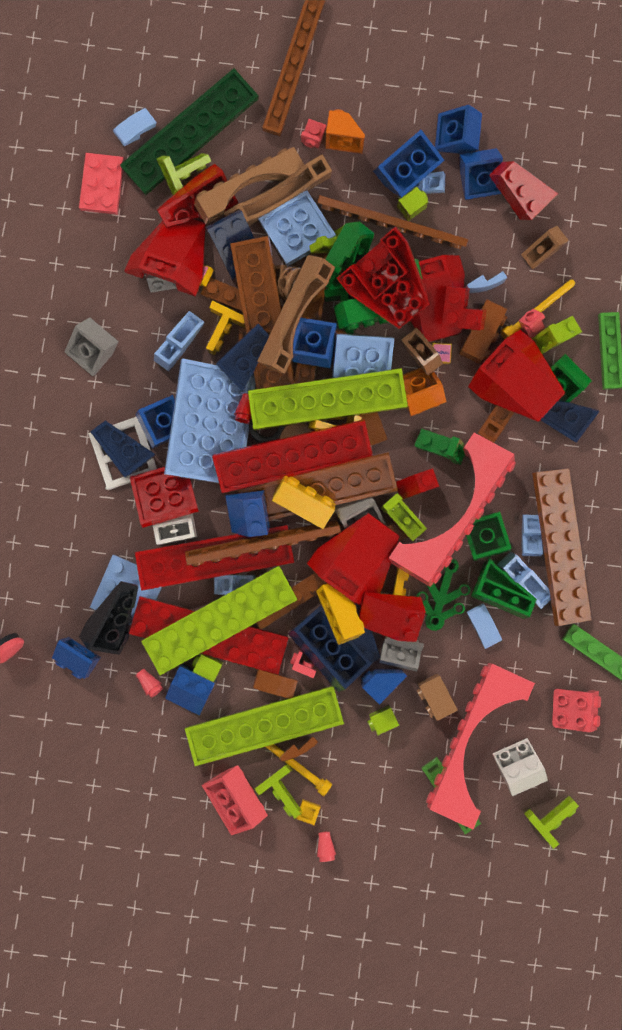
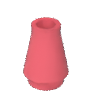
[136,669,163,698]
[317,831,336,862]

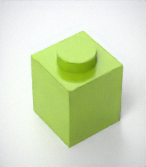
[397,187,428,221]
[192,654,224,682]
[368,705,399,735]

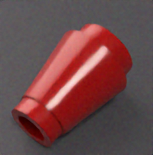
[234,393,252,424]

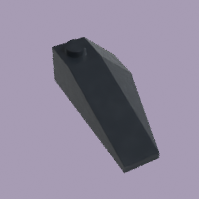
[79,581,138,655]

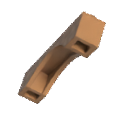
[194,147,304,225]
[224,154,332,226]
[257,255,335,374]

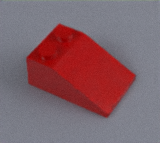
[358,592,426,642]

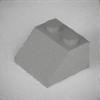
[65,317,119,376]
[335,497,387,529]

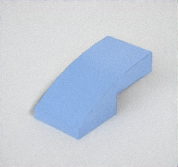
[113,108,157,146]
[408,171,446,194]
[465,272,507,293]
[522,515,543,556]
[214,575,255,595]
[467,603,502,649]

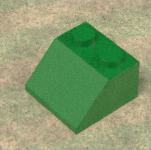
[550,354,592,402]

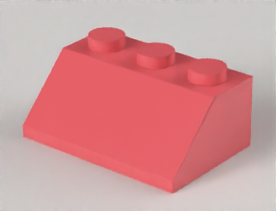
[201,765,268,835]

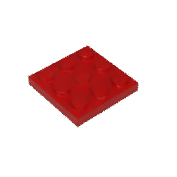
[130,467,199,528]

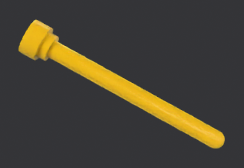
[500,280,575,340]
[265,744,332,797]

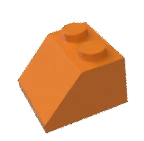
[326,109,365,154]
[403,368,446,416]

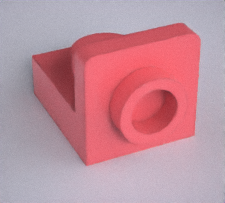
[301,119,326,149]
[518,309,545,339]
[290,650,316,678]

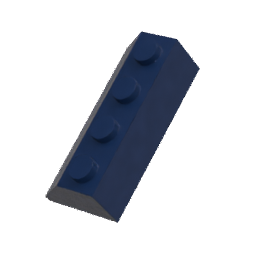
[288,605,372,692]

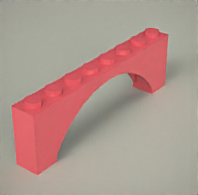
[389,433,516,587]
[426,663,535,829]

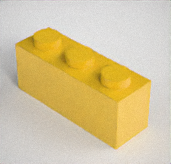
[272,476,335,529]
[316,583,365,645]

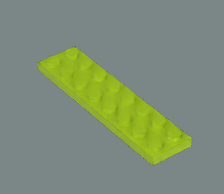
[248,368,408,430]
[141,566,297,675]
[185,686,344,766]

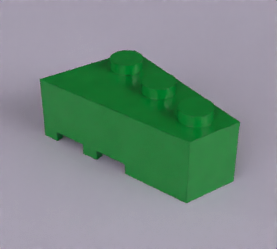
[325,221,375,290]
[334,299,389,331]
[471,558,537,619]

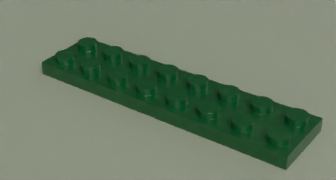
[120,68,259,196]

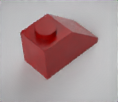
[396,468,439,500]

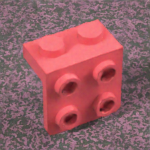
[552,689,601,732]

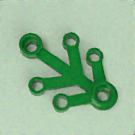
[416,558,470,631]

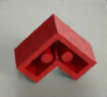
[442,286,487,330]

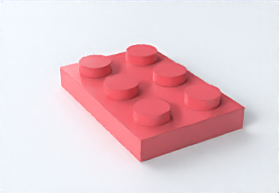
[79,153,124,215]

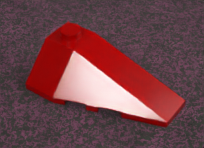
[157,164,239,227]

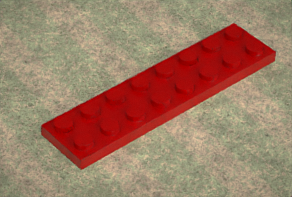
[212,419,373,493]
[135,525,294,591]
[129,596,289,675]

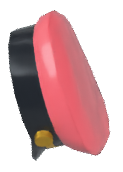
[0,633,24,664]

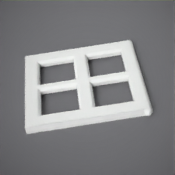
[88,417,157,490]

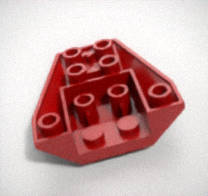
[124,219,206,297]
[337,226,430,329]
[410,255,465,342]
[468,330,565,422]
[307,513,400,605]

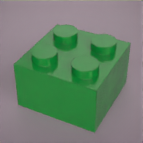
[465,512,512,561]

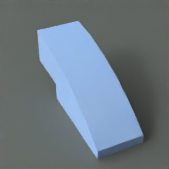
[154,311,204,371]
[497,552,551,609]

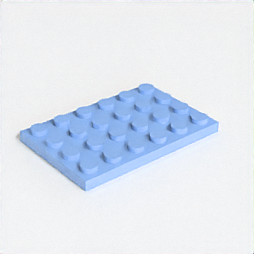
[164,359,256,483]

